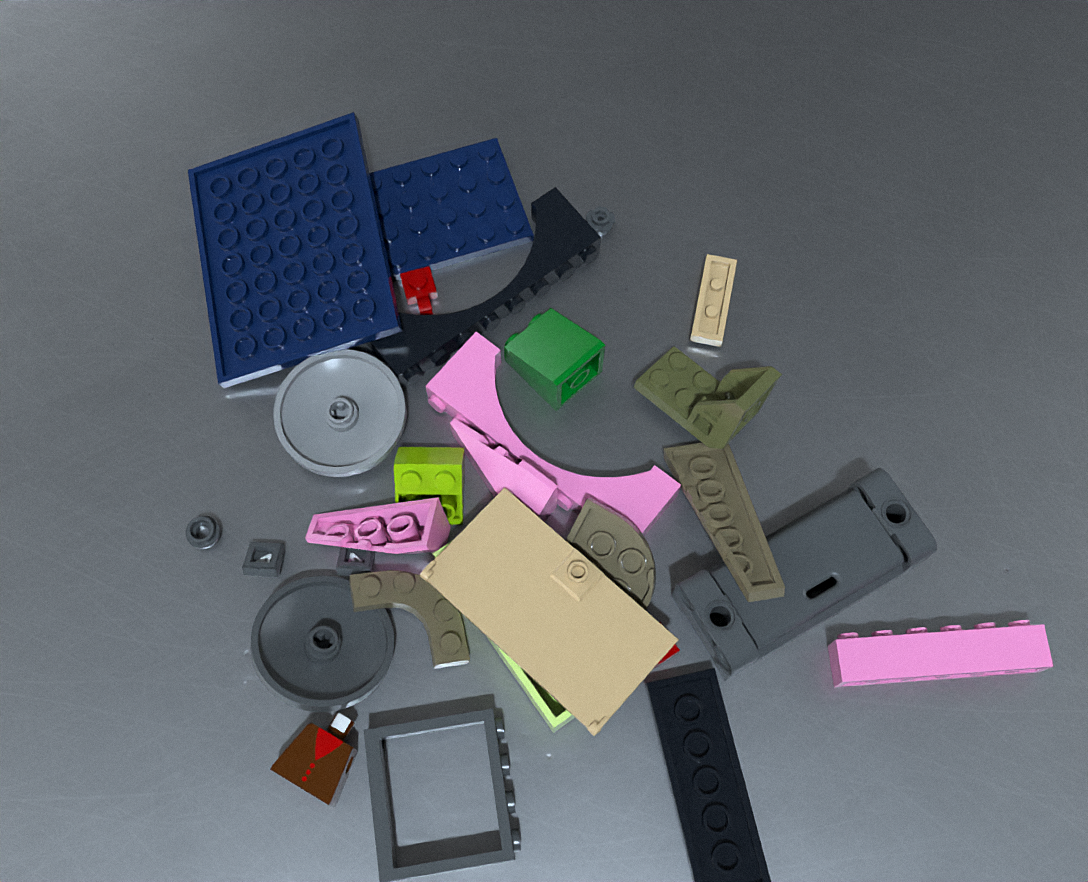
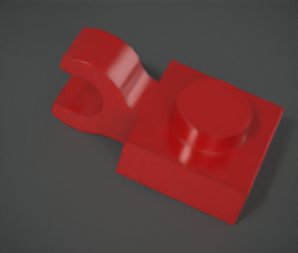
[400,266,438,315]

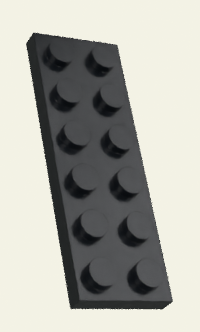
[645,668,771,882]

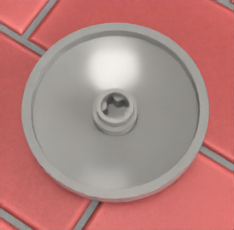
[273,349,407,477]

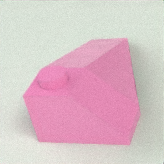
[450,418,558,522]
[305,497,451,554]

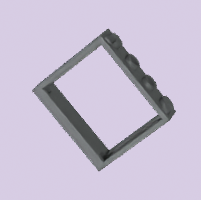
[364,708,521,882]

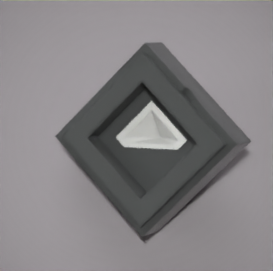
[242,541,285,577]
[336,547,376,576]

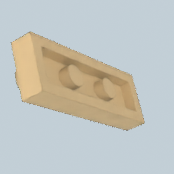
[690,254,737,347]

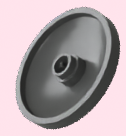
[250,576,395,712]

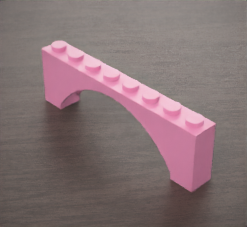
[426,332,681,536]

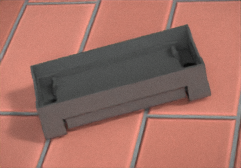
[672,468,937,681]

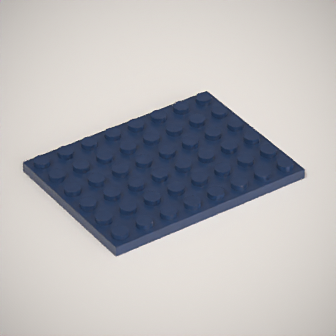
[188,112,402,388]

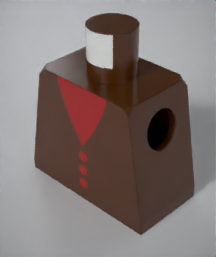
[270,712,358,807]

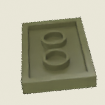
[633,346,782,449]

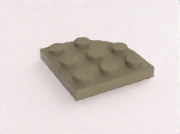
[565,498,656,611]

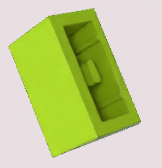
[394,447,465,525]

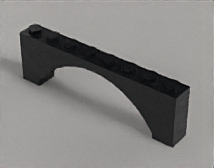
[366,187,601,388]

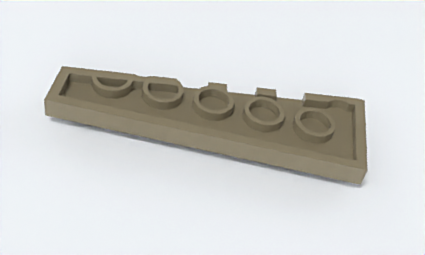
[664,442,785,602]

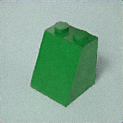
[504,308,605,411]

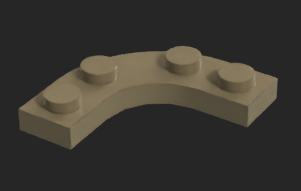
[349,570,470,669]

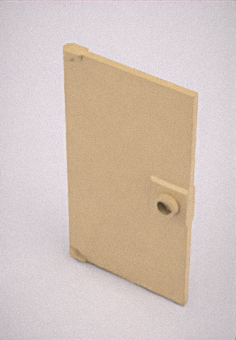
[420,487,679,736]

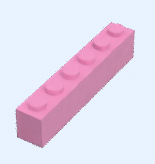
[827,620,1054,688]

